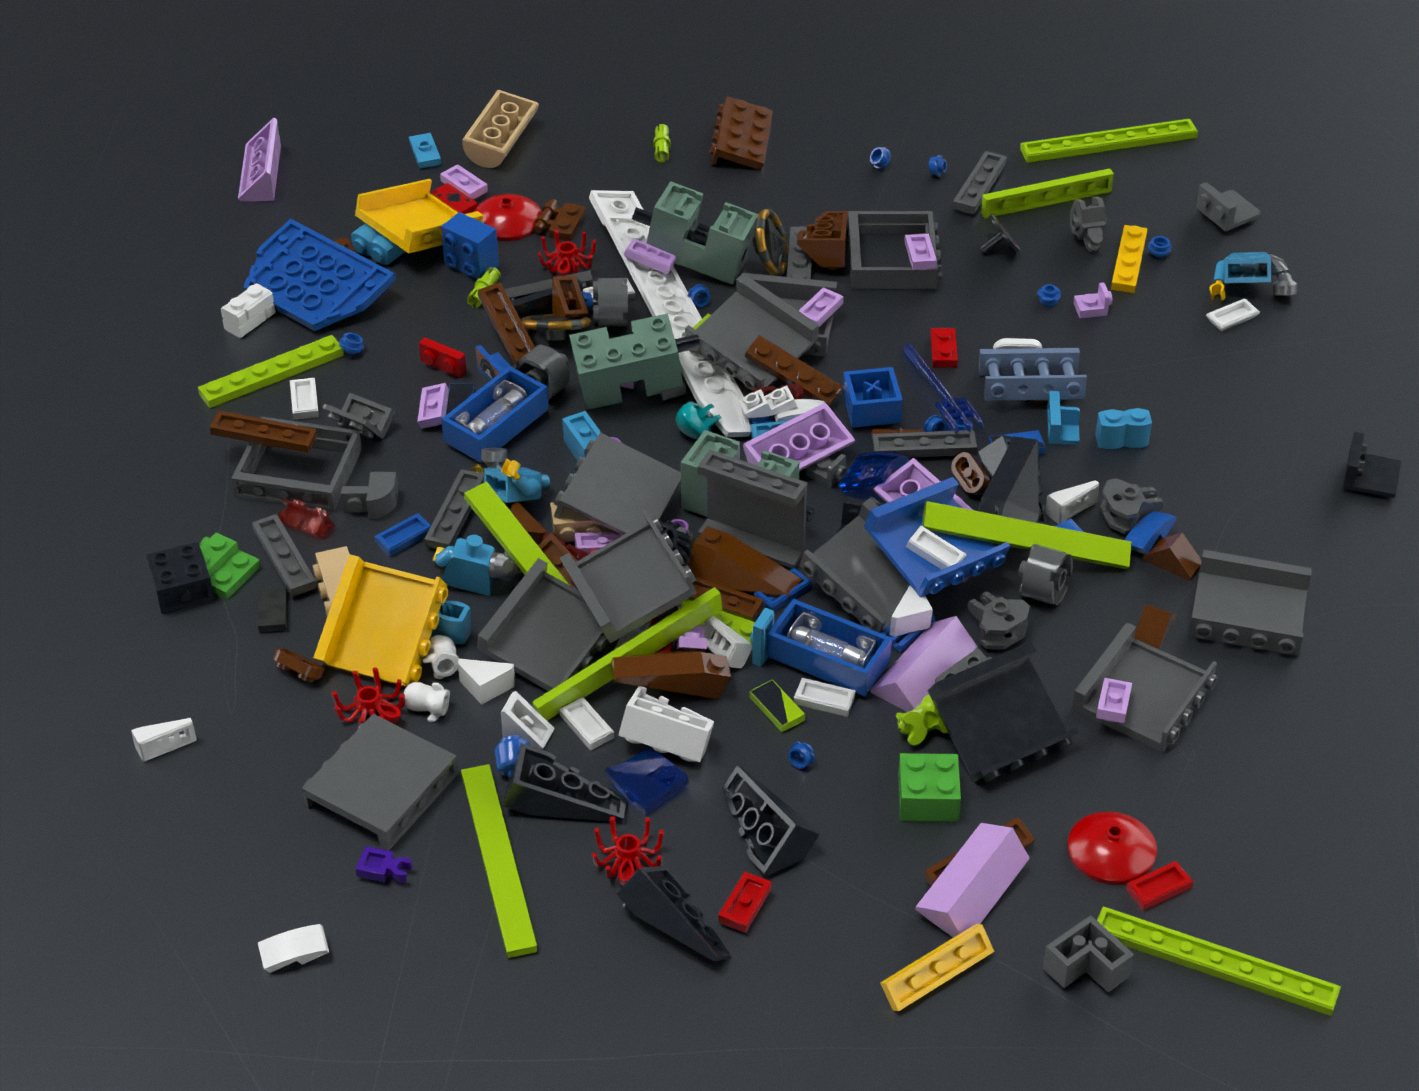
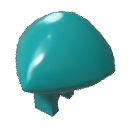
[675,402,722,440]

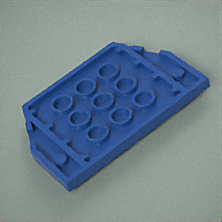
[243,219,396,331]

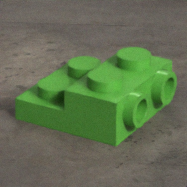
[200,532,261,600]

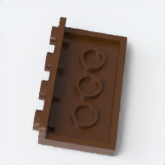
[708,96,773,170]

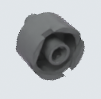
[593,278,628,327]
[512,344,570,400]
[1018,544,1073,605]

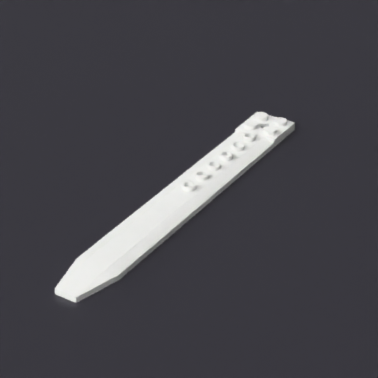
[589,190,751,437]

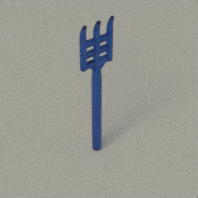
[903,343,984,434]

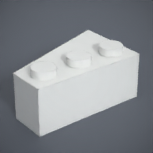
[618,686,714,762]

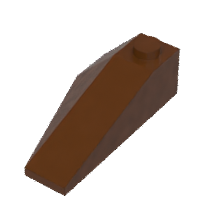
[797,211,848,270]
[688,526,802,600]
[611,650,731,699]

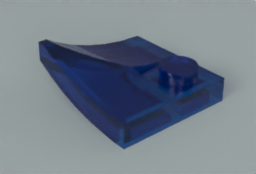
[839,452,910,493]
[605,746,689,816]

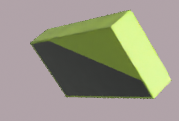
[749,680,805,732]

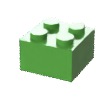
[898,753,961,822]

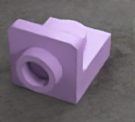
[1074,283,1113,318]
[676,626,707,652]

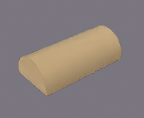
[462,90,539,168]

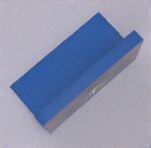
[475,345,510,381]

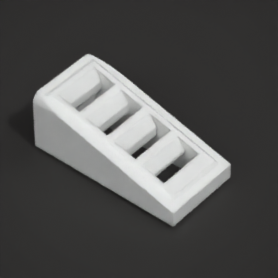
[1045,480,1099,524]
[704,616,753,668]
[131,718,197,762]

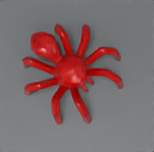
[537,230,596,276]
[332,667,405,726]
[592,816,664,886]

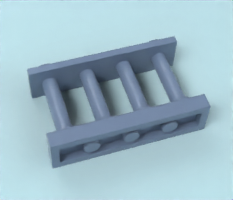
[978,348,1087,401]

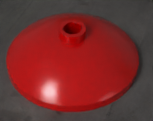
[474,194,542,241]
[1067,811,1157,885]

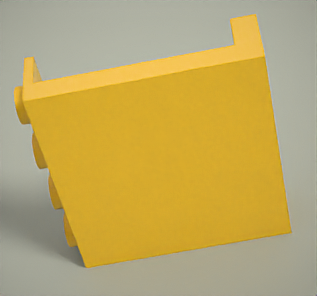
[355,179,484,253]
[313,554,448,687]

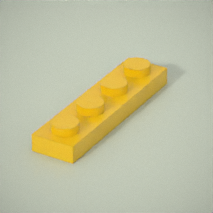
[1111,225,1148,293]
[880,924,994,1011]

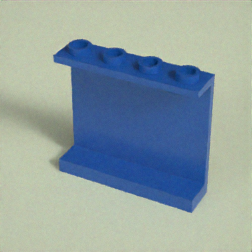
[863,477,1011,597]

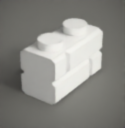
[221,283,275,338]

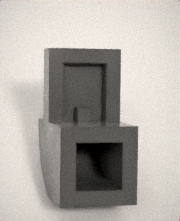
[341,472,399,520]

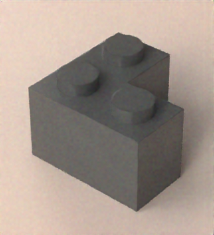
[1043,915,1134,992]

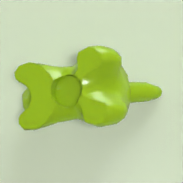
[896,694,948,746]

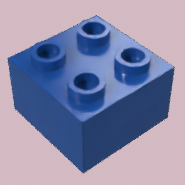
[441,212,499,279]
[842,367,903,428]

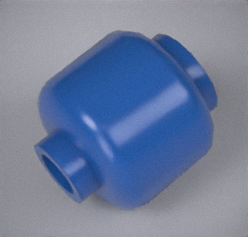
[494,735,531,777]

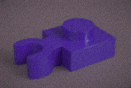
[355,846,413,883]

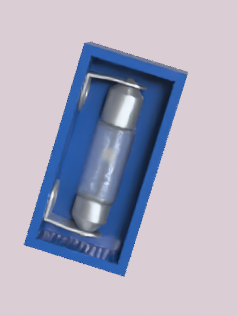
[442,366,549,463]
[767,599,892,697]

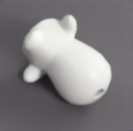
[422,635,459,679]
[404,682,450,723]

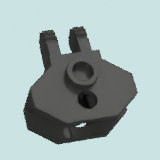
[1070,197,1107,253]
[1100,478,1164,534]
[967,591,1030,649]

